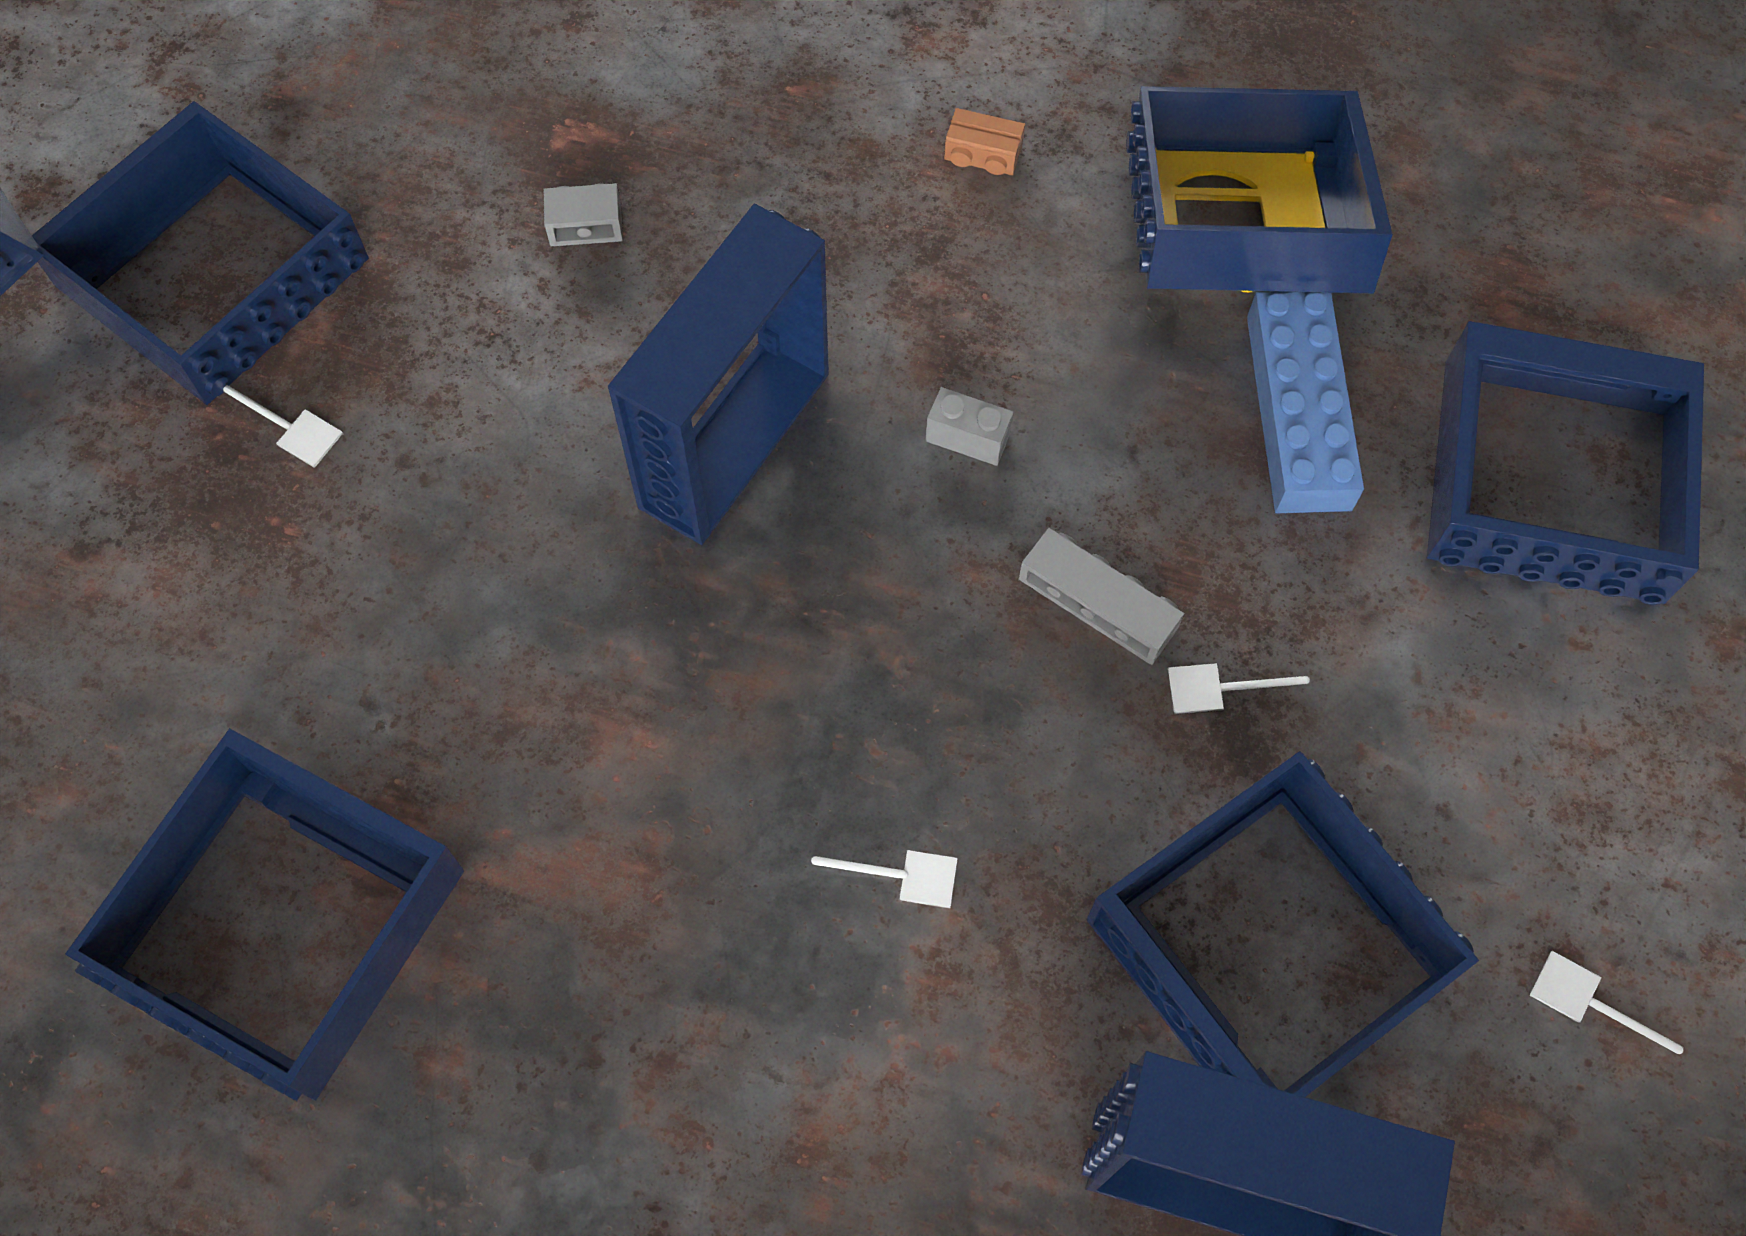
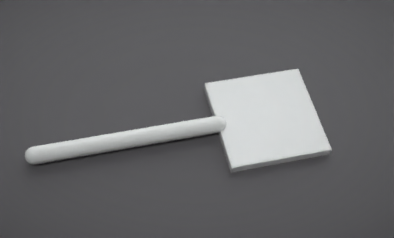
[223,385,343,468]
[1168,663,1310,714]
[811,850,957,908]
[1530,951,1683,1054]

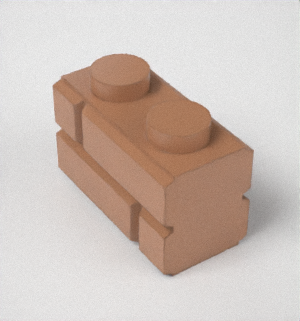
[944,108,1025,175]

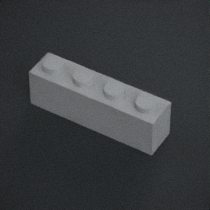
[1019,528,1184,665]

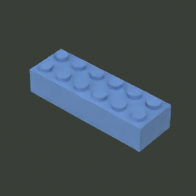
[1247,291,1364,513]

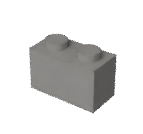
[544,183,623,247]
[926,387,1014,466]

